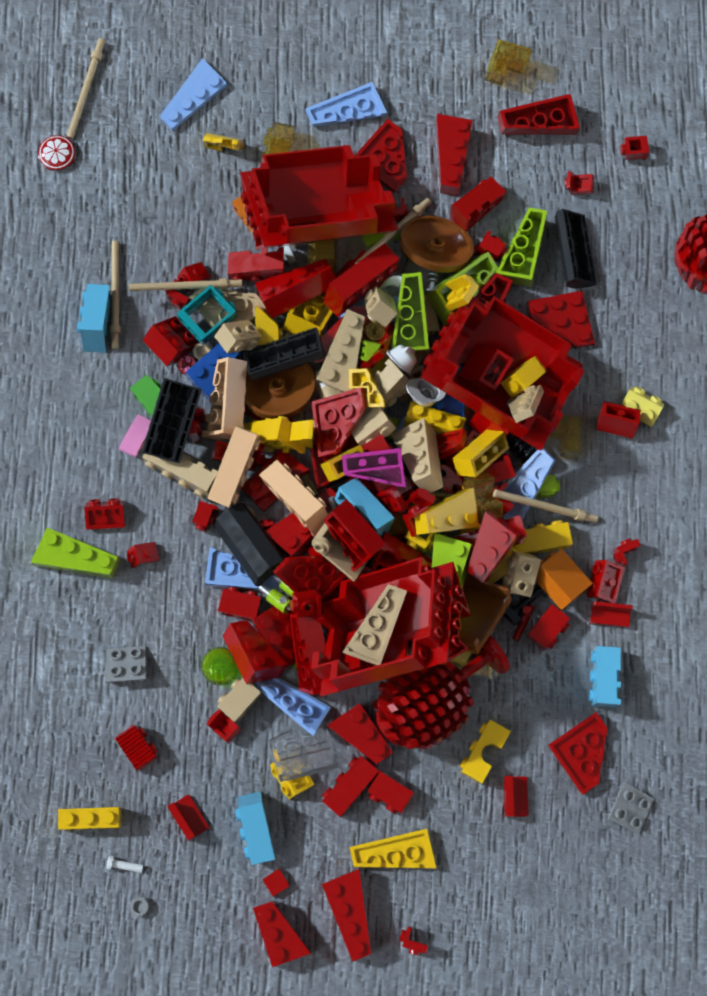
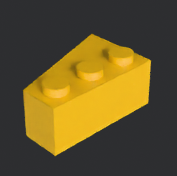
[244,416,306,453]
[414,488,479,535]

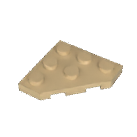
[189,288,267,328]

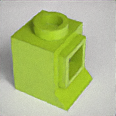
[534,475,560,499]

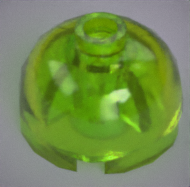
[201,647,239,686]

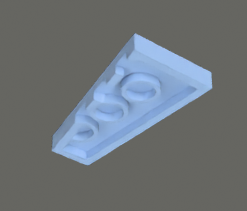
[502,448,556,520]

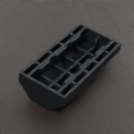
[555,208,597,289]
[245,327,326,381]
[142,378,202,464]
[214,502,285,587]

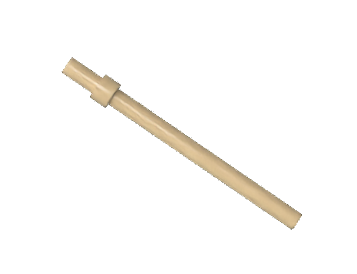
[66,38,105,140]
[355,198,431,264]
[109,241,121,349]
[128,278,242,291]
[493,489,598,523]

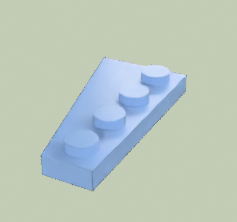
[160,58,227,131]
[306,82,387,127]
[205,547,283,593]
[253,677,331,736]

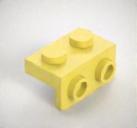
[621,386,664,427]

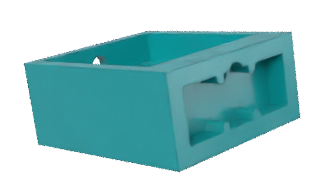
[177,285,237,346]

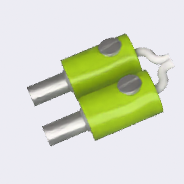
[259,573,294,614]

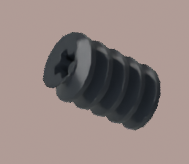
[507,434,537,464]

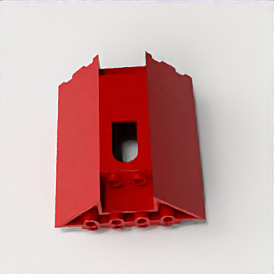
[240,145,399,250]
[421,296,585,451]
[311,557,471,697]

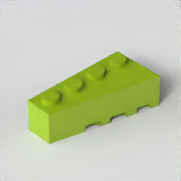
[425,252,498,326]

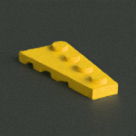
[349,829,436,868]

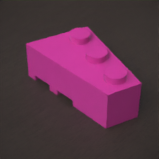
[342,448,406,488]

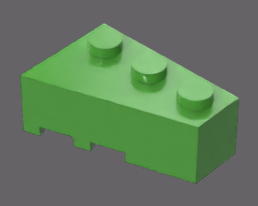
[129,375,161,416]

